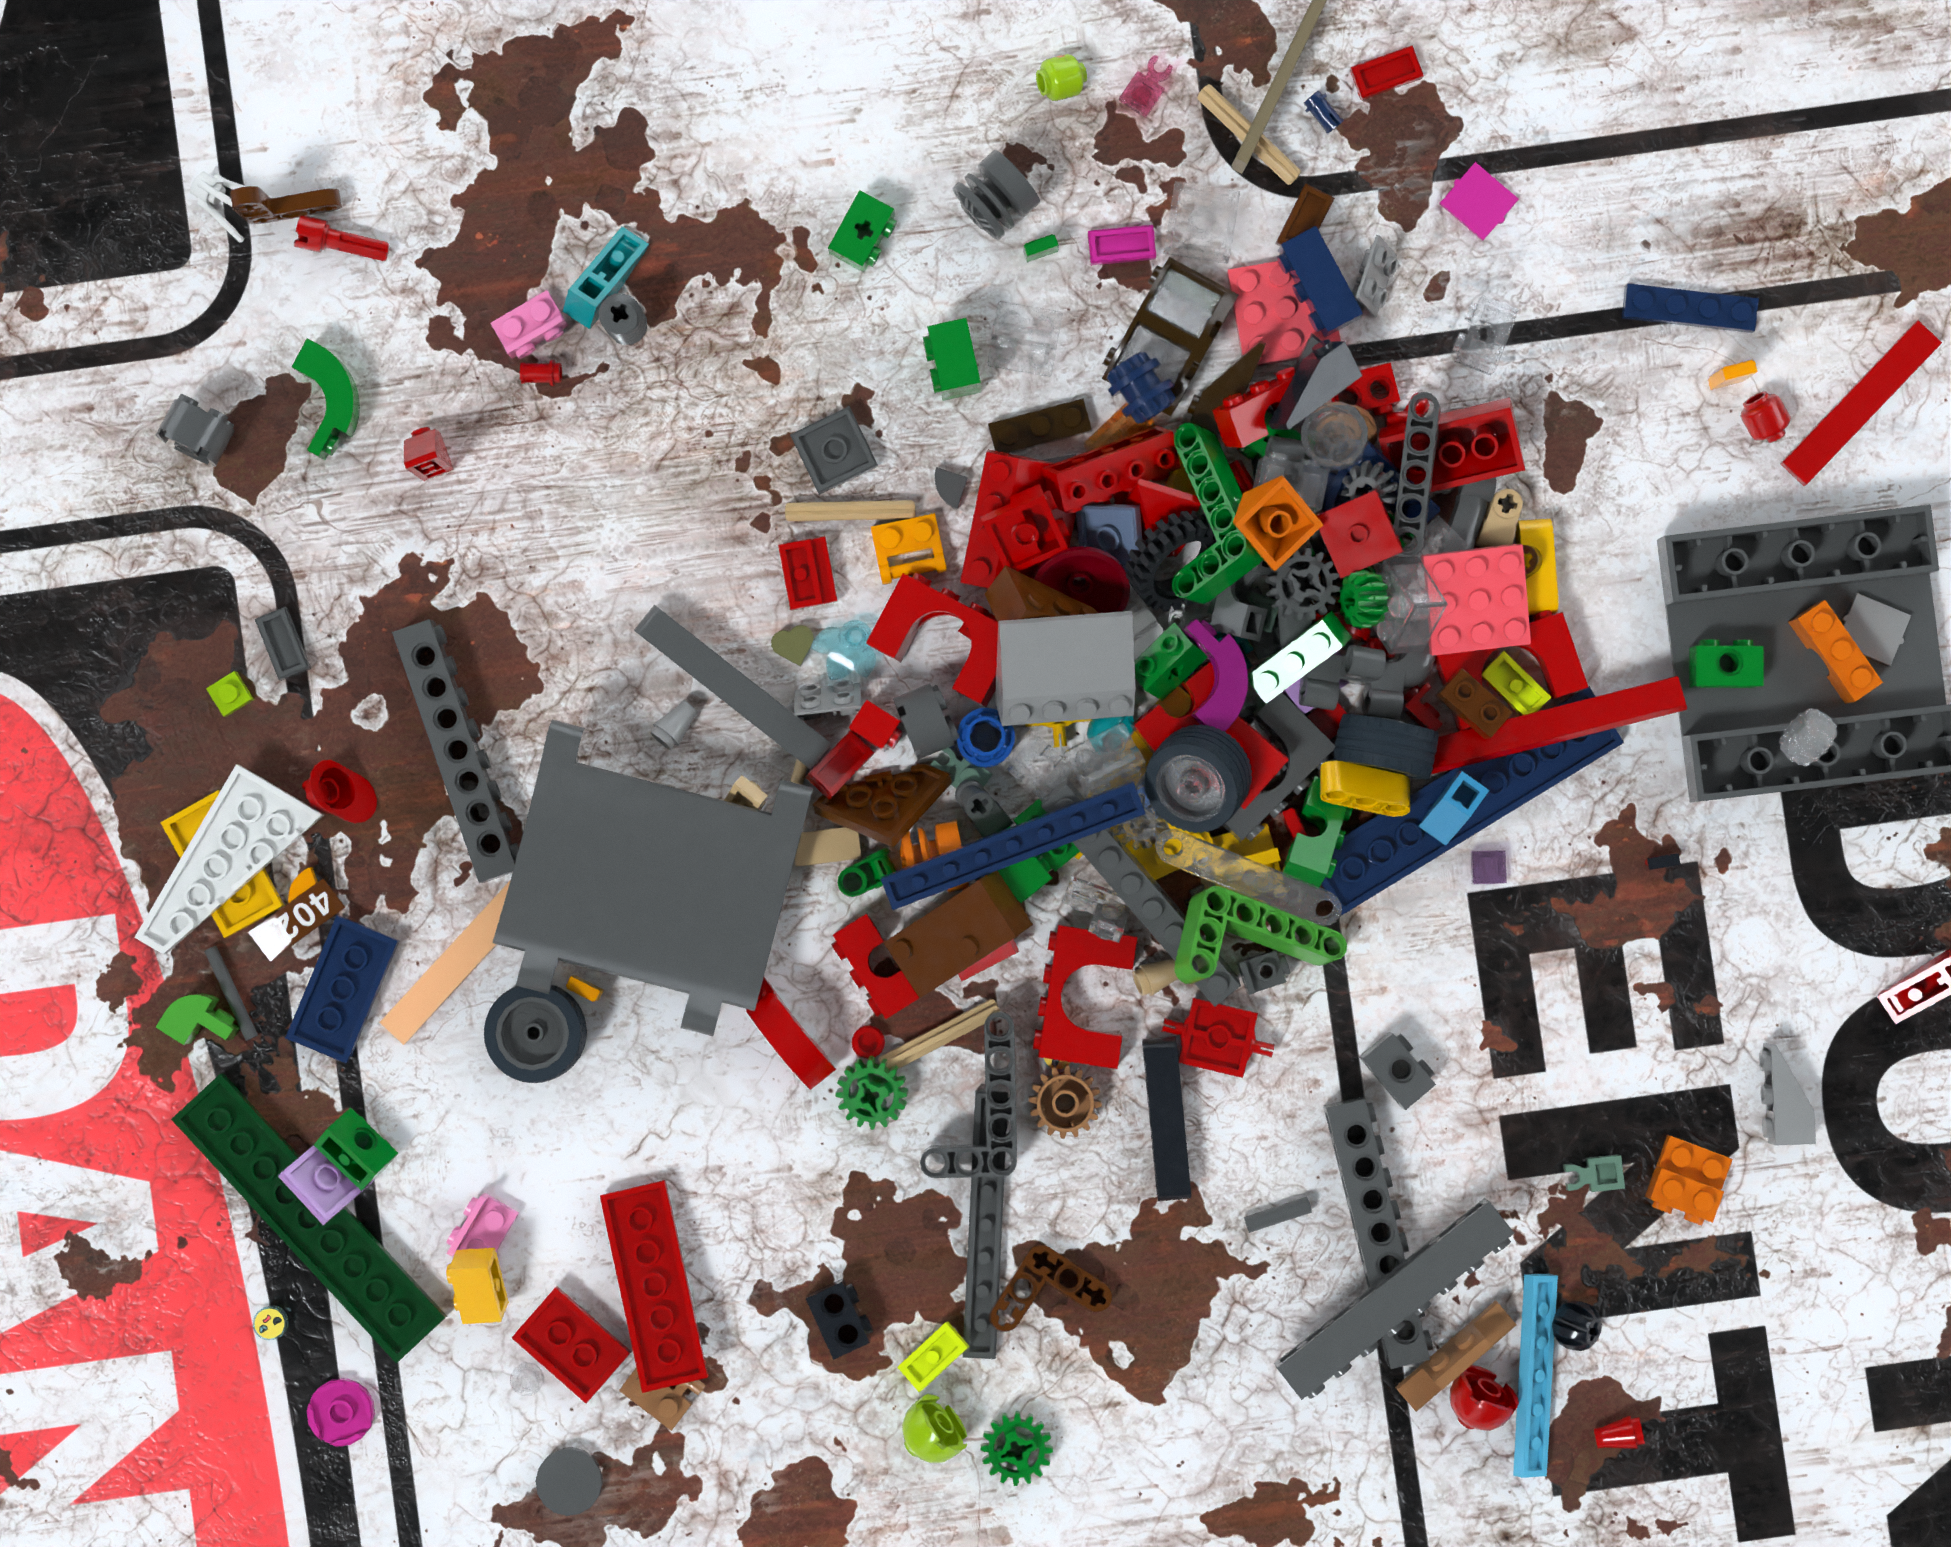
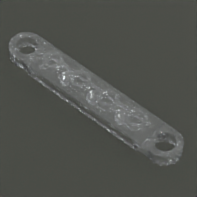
[1155,829,1342,926]

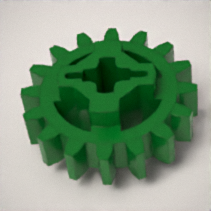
[835,1056,909,1130]
[980,1411,1053,1486]

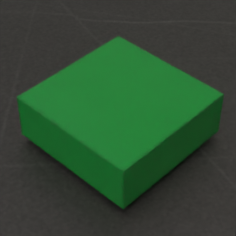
[1023,234,1059,263]

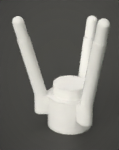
[190,171,276,242]

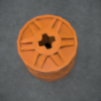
[899,820,969,896]

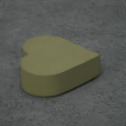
[771,625,814,667]

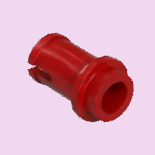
[519,360,562,386]

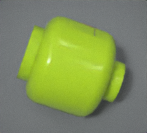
[1036,54,1087,101]

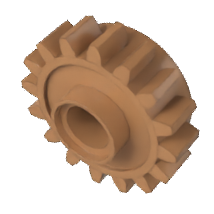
[1029,1064,1102,1139]

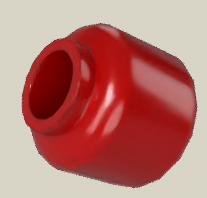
[1740,391,1791,443]

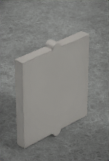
[1842,593,1911,666]

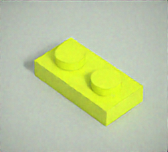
[1482,651,1551,716]
[897,1322,970,1392]

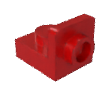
[1402,682,1443,731]

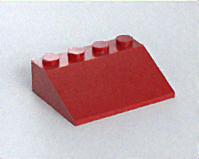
[960,449,1076,588]

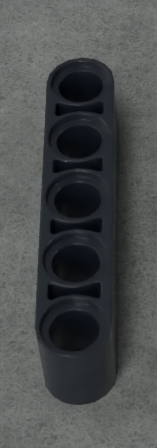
[1142,1036,1191,1202]

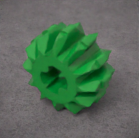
[1338,571,1390,628]

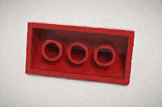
[1379,397,1526,493]

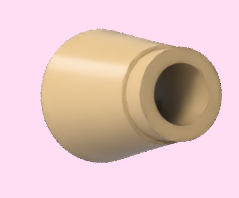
[1132,959,1178,996]

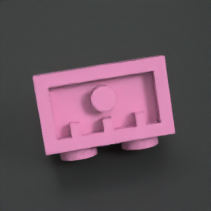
[490,290,568,359]
[446,1193,519,1257]

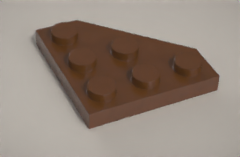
[813,763,952,847]

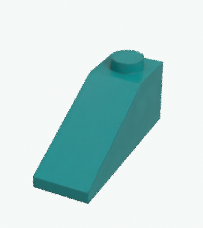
[562,226,649,329]

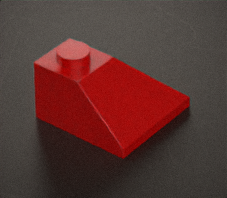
[1122,478,1201,557]

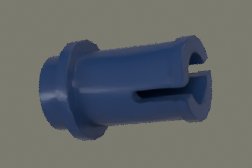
[1304,90,1344,134]

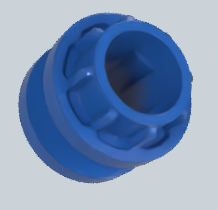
[957,708,1015,768]

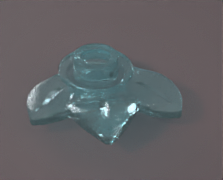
[811,620,876,680]

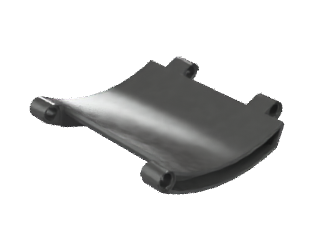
[493,719,813,1036]

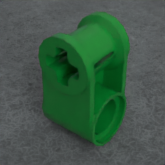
[837,847,896,897]

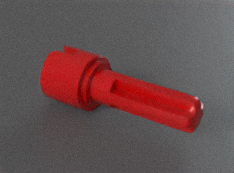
[294,215,390,261]

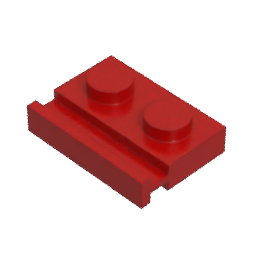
[778,536,838,611]

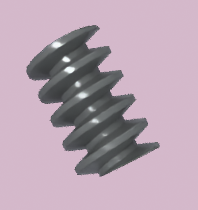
[599,293,647,345]

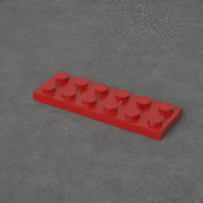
[600,1180,709,1393]

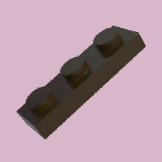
[988,398,1092,454]

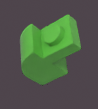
[156,994,240,1045]

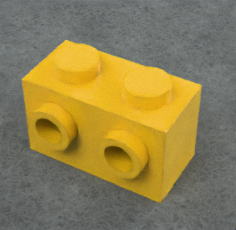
[446,1248,509,1324]

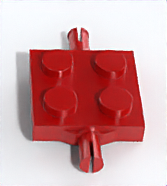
[1161,998,1275,1078]

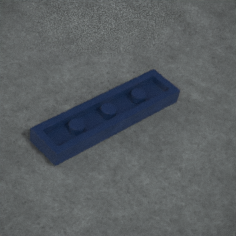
[1622,283,1759,333]

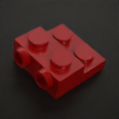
[980,484,1070,572]

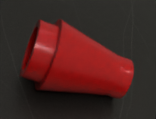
[1594,1416,1645,1449]

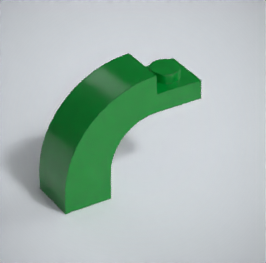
[292,338,360,460]

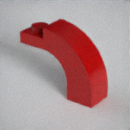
[746,977,836,1090]

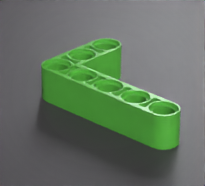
[1174,886,1347,984]

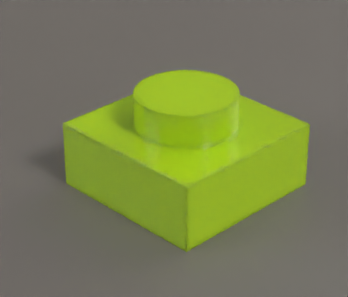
[206,671,254,717]

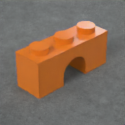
[1788,600,1883,704]

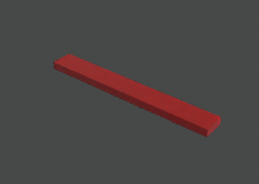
[1431,676,1687,774]

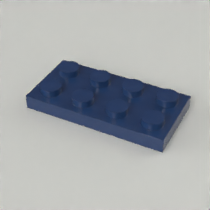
[285,915,400,1064]

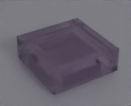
[1471,850,1507,884]

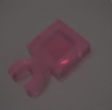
[1119,55,1173,118]

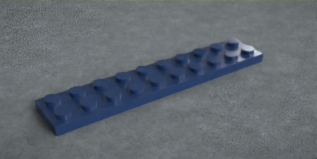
[1321,686,1624,916]

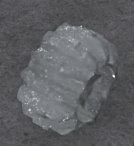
[1779,708,1838,767]
[1112,792,1167,850]

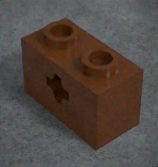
[1435,668,1513,739]

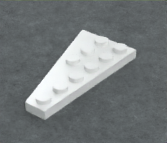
[134,764,324,954]

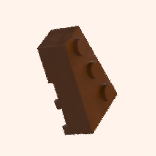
[984,565,1098,622]

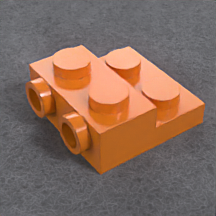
[1645,1135,1733,1226]

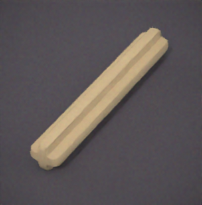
[1197,84,1301,185]
[785,500,915,521]
[879,999,1000,1069]

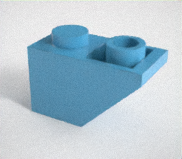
[1418,771,1489,846]

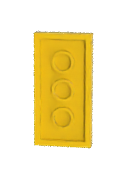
[160,790,285,938]

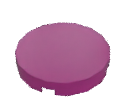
[307,1378,375,1447]

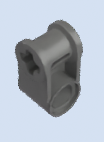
[955,779,1014,838]

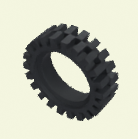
[1125,511,1217,611]

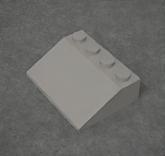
[995,611,1136,726]

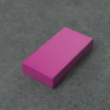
[1087,225,1156,266]

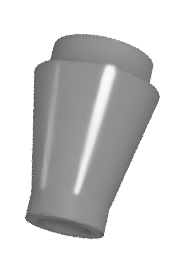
[651,700,698,750]

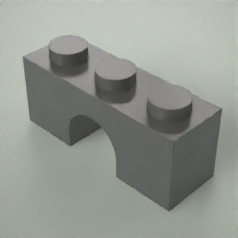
[1210,560,1275,642]

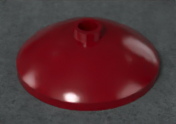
[1033,546,1130,613]

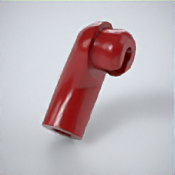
[1385,392,1430,427]

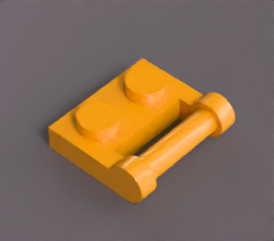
[871,513,947,585]

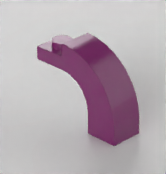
[1182,619,1248,731]

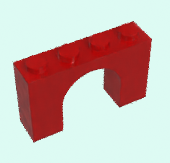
[866,573,998,708]
[1434,610,1588,731]
[1033,925,1137,1069]

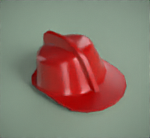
[302,760,377,824]

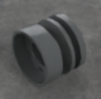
[953,150,1040,240]

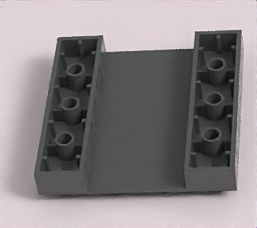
[1657,504,1951,803]

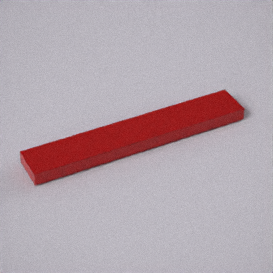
[1780,320,1942,486]

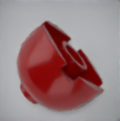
[1449,1365,1519,1431]

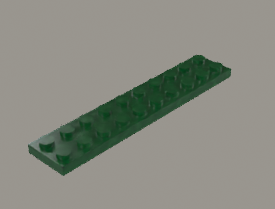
[171,1073,447,1364]

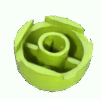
[902,1394,967,1464]

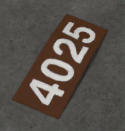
[248,878,345,961]

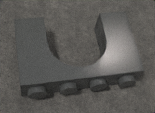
[1185,692,1335,843]

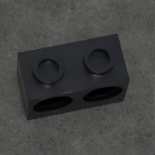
[806,1278,874,1360]

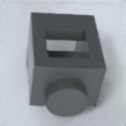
[1236,950,1290,995]

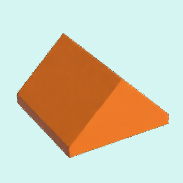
[1233,476,1323,571]

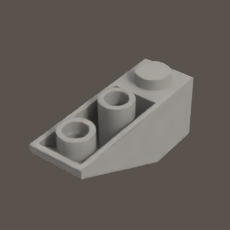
[1759,1043,1816,1145]

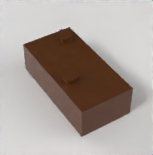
[883,870,1033,998]

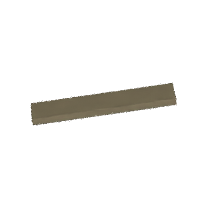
[1231,0,1327,174]

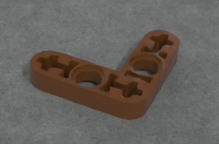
[230,186,342,224]
[989,1245,1112,1332]

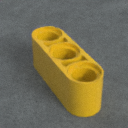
[1515,518,1558,615]
[1320,760,1410,817]

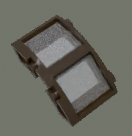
[1102,257,1239,417]

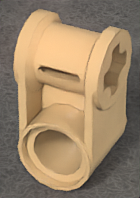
[1475,489,1523,548]

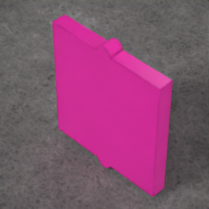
[1440,162,1519,241]

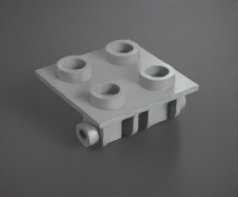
[1352,235,1398,317]
[794,680,863,720]

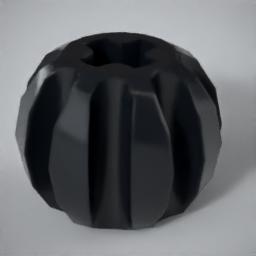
[1552,1301,1602,1351]

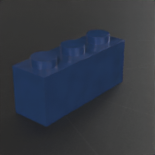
[1277,226,1363,337]

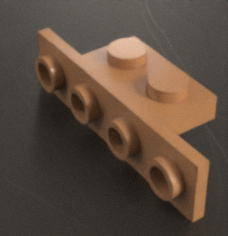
[1395,1300,1516,1412]

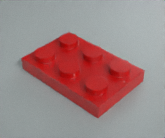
[511,1286,632,1404]

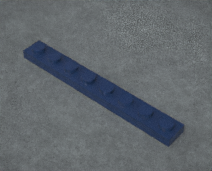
[880,781,1146,910]

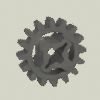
[1265,548,1340,622]

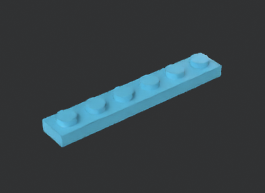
[1513,1274,1558,1478]

